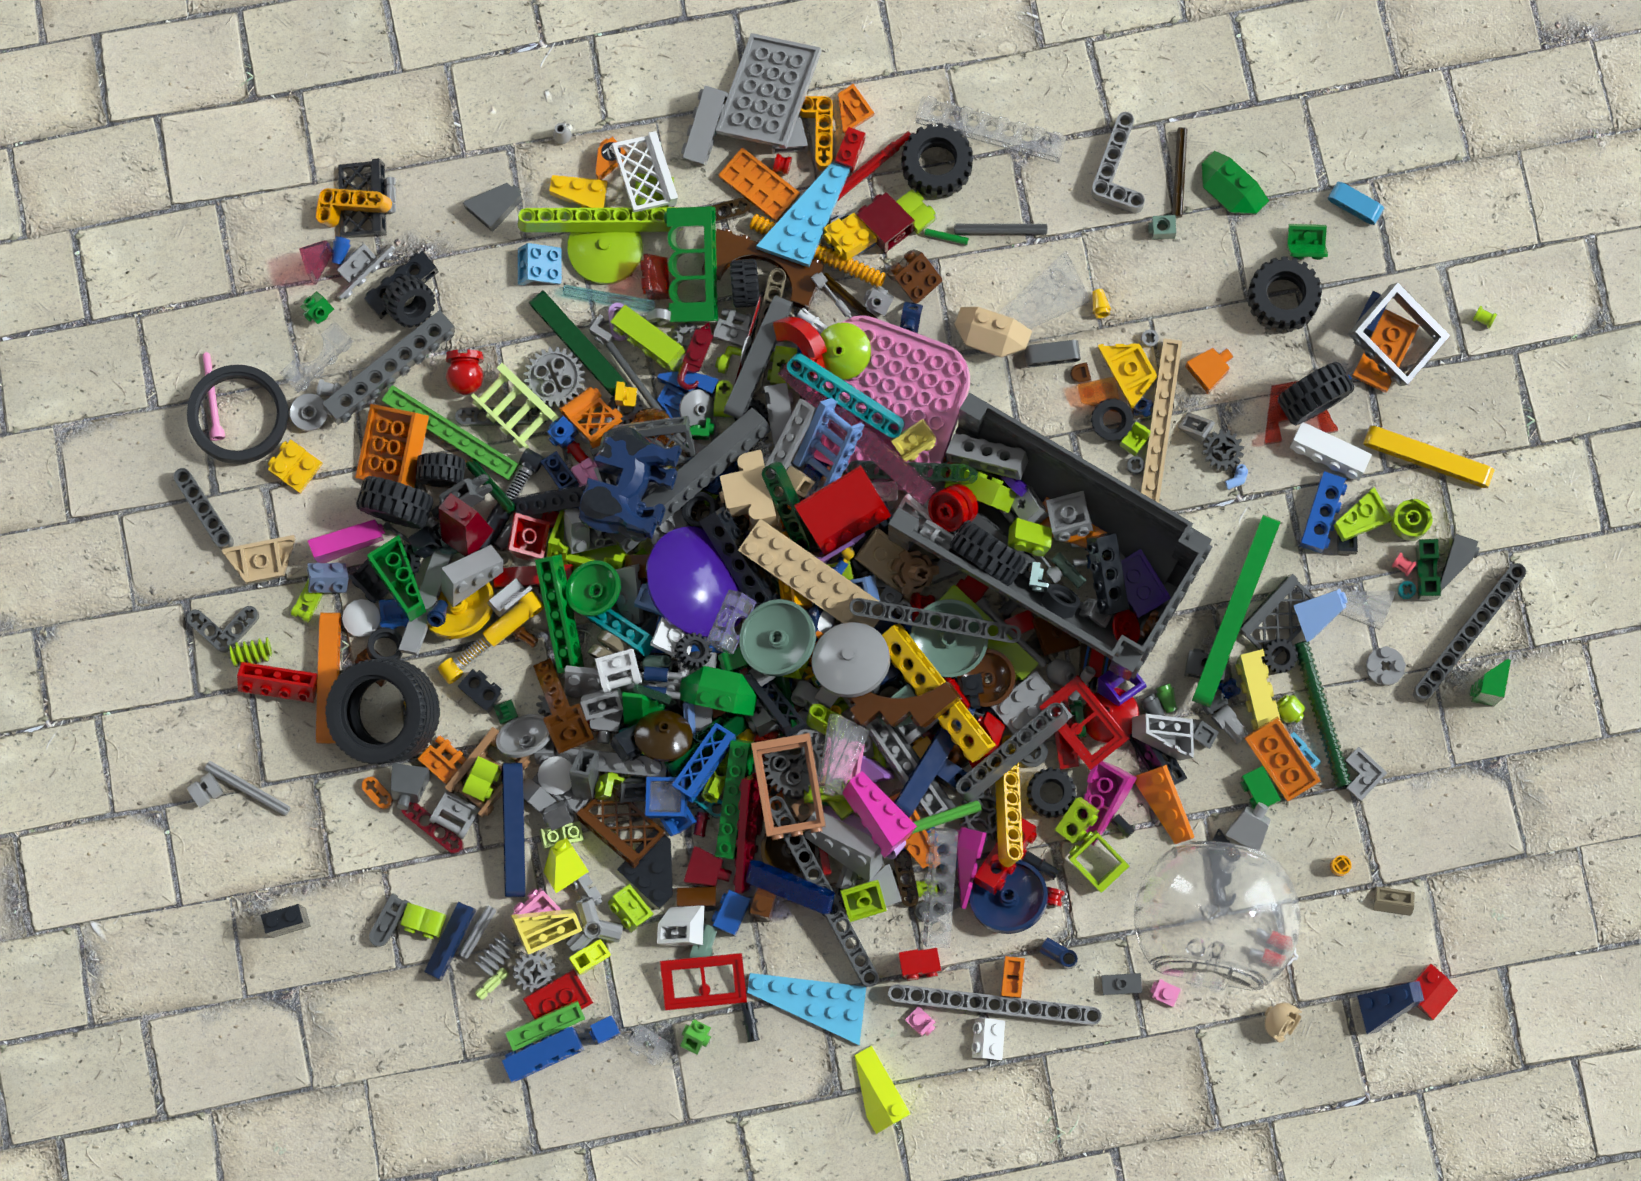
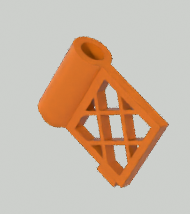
[560,387,623,443]

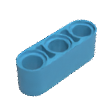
[1328,181,1384,225]

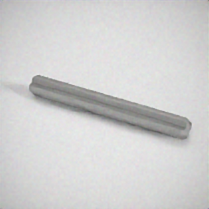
[205,761,291,816]

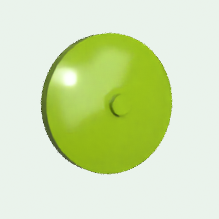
[567,219,643,285]

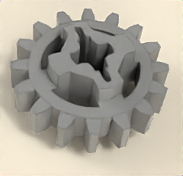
[512,950,556,992]

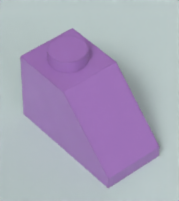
[860,756,894,783]

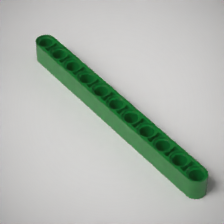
[1192,515,1281,708]

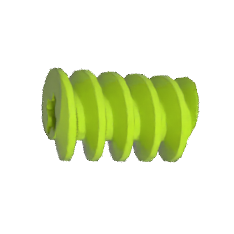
[230,637,272,667]

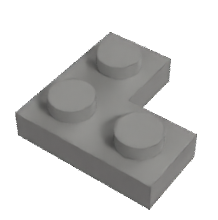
[1345,747,1387,802]

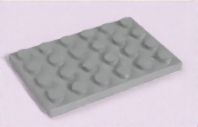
[715,33,822,149]

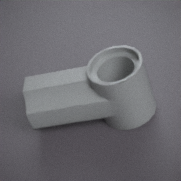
[1211,705,1250,744]

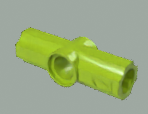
[702,752,729,803]

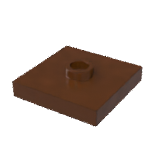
[1032,617,1080,656]

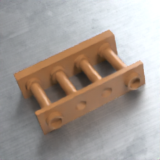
[444,727,531,818]

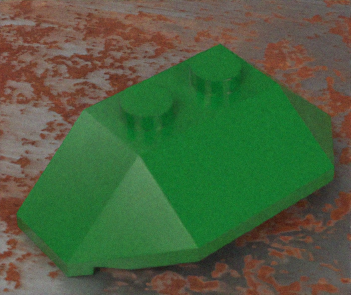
[1201,151,1269,215]
[679,666,758,716]

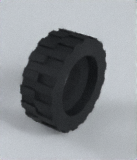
[1091,398,1134,441]

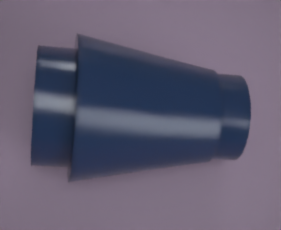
[427,600,448,627]

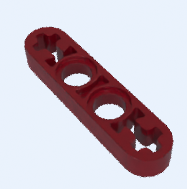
[401,802,464,854]

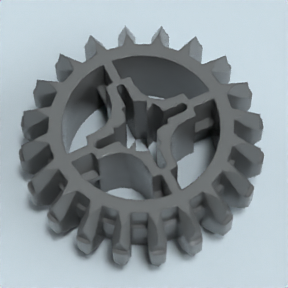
[958,790,997,842]

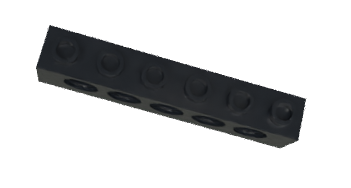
[699,506,781,610]

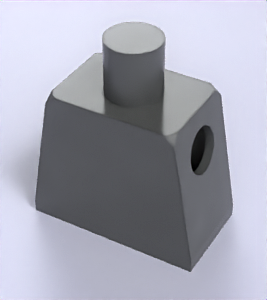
[391,763,430,810]

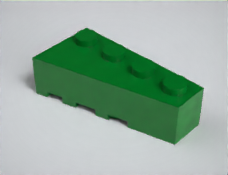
[367,535,426,622]

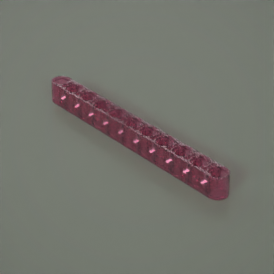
[778,359,936,505]

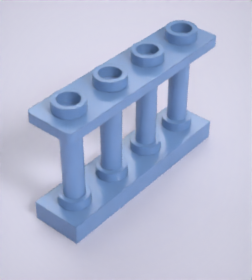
[793,398,864,487]

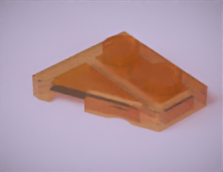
[1077,376,1120,413]

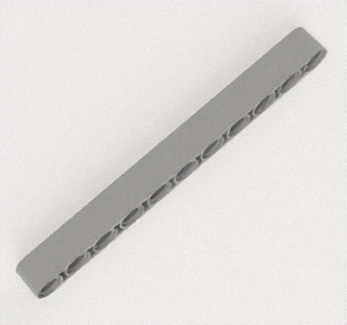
[888,984,1102,1026]

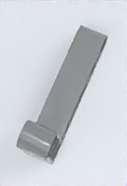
[1091,112,1145,213]

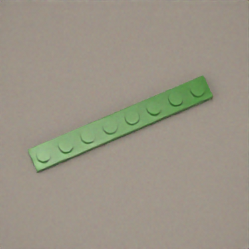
[382,385,519,481]

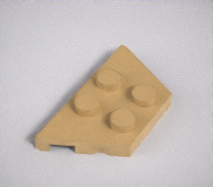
[222,535,296,584]

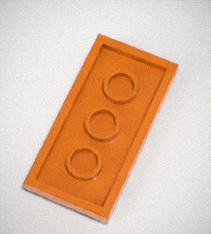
[1352,309,1420,393]
[1245,716,1321,802]

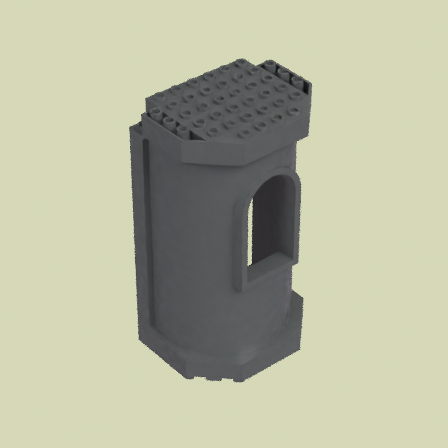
[888,392,1213,681]

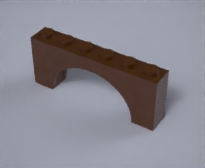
[702,228,824,311]

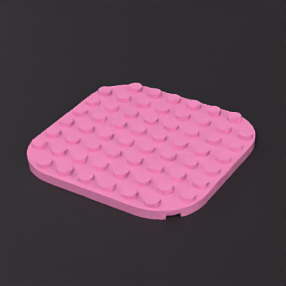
[805,316,970,491]

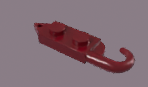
[677,323,714,390]

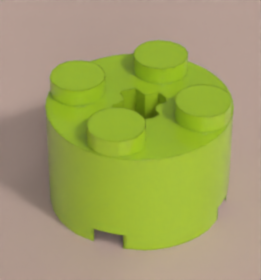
[1391,499,1433,541]

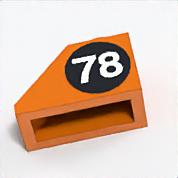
[596,136,627,180]

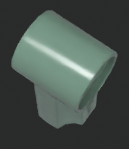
[689,924,718,958]

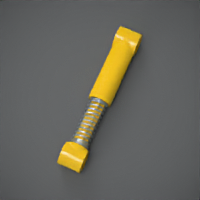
[437,591,544,684]

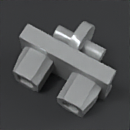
[919,519,955,551]

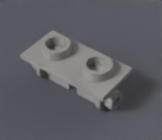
[570,873,603,906]

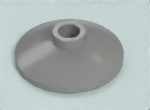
[679,389,714,426]
[290,393,328,431]

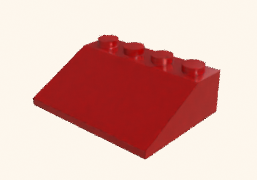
[794,465,891,556]

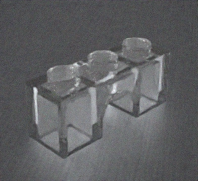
[706,590,756,654]

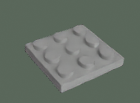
[990,671,1072,742]

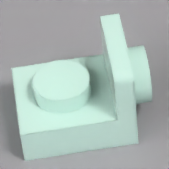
[1029,562,1049,592]

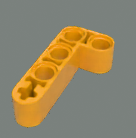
[799,96,833,172]
[316,188,392,228]

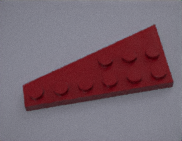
[733,767,770,894]

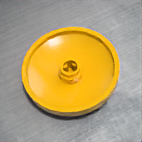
[428,582,495,639]

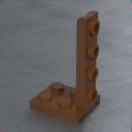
[533,658,594,754]

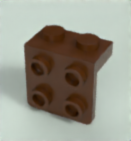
[887,249,942,304]

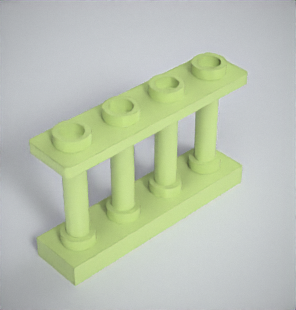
[471,363,559,449]

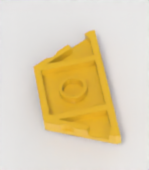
[1098,343,1157,408]

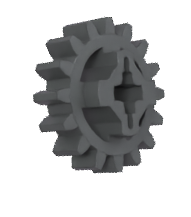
[1202,429,1244,471]

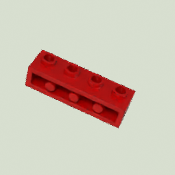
[237,662,318,703]

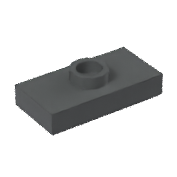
[1101,973,1142,995]

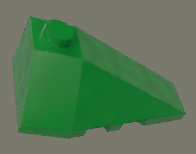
[622,692,666,728]

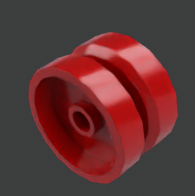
[928,484,978,532]

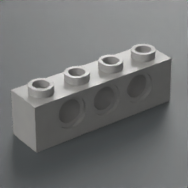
[946,434,1028,480]

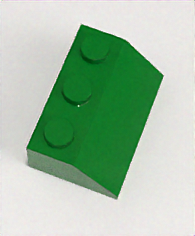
[1469,659,1511,706]

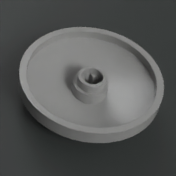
[812,622,890,698]

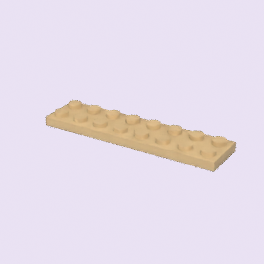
[738,519,883,628]

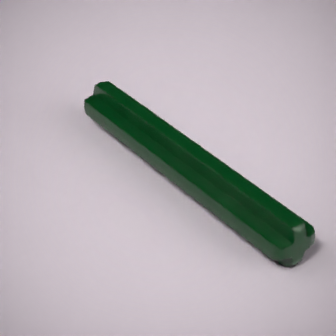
[466,459,515,513]

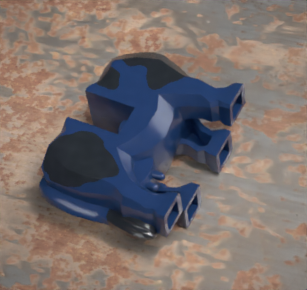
[579,427,682,542]

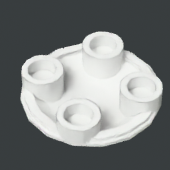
[342,599,381,637]
[538,756,572,795]

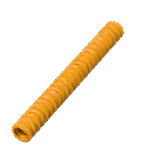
[749,214,886,288]

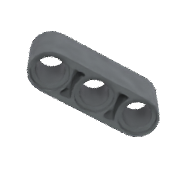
[1024,340,1081,367]

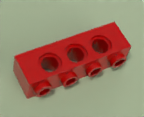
[974,817,1037,895]

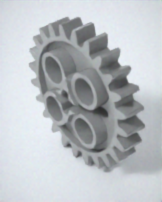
[524,347,585,408]

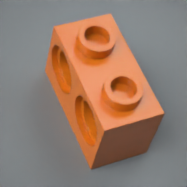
[1001,956,1025,998]

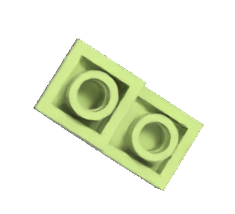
[539,821,584,850]

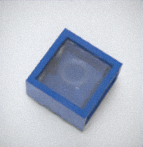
[645,777,688,819]

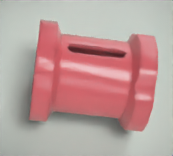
[1391,553,1417,577]

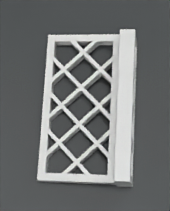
[612,131,678,213]

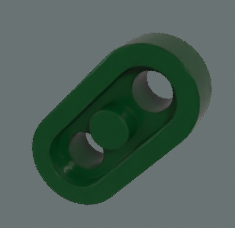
[1070,699,1086,738]

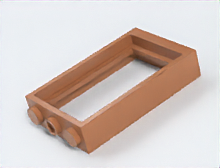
[751,733,826,840]

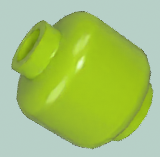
[1276,695,1305,723]

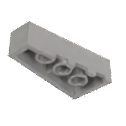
[804,811,882,882]

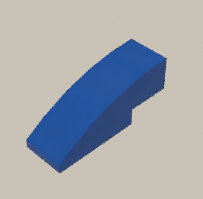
[657,372,719,397]

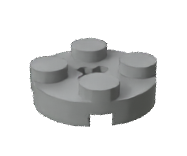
[1366,646,1406,686]

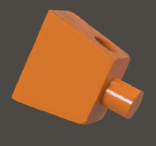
[1185,348,1233,394]

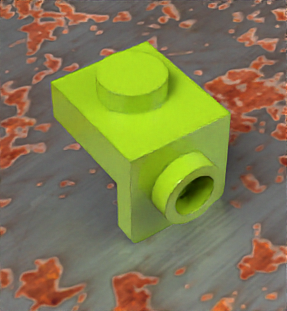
[1119,422,1151,456]
[595,772,624,800]

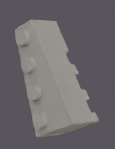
[681,85,728,165]

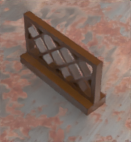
[576,787,666,868]

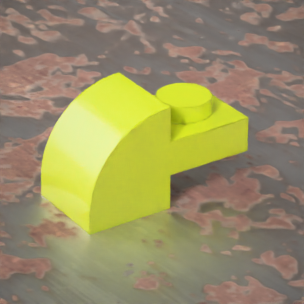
[569,939,611,976]

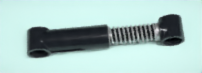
[478,448,545,551]

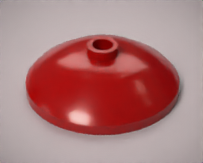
[1083,688,1139,744]

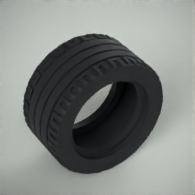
[325,659,440,765]

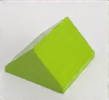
[841,880,887,922]

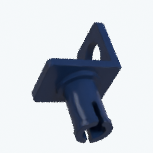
[900,302,923,334]

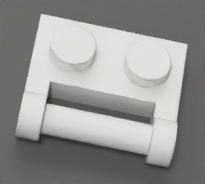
[595,649,642,693]

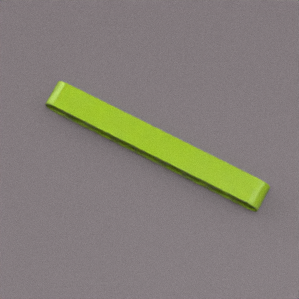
[517,207,683,232]

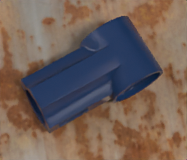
[1039,937,1078,969]

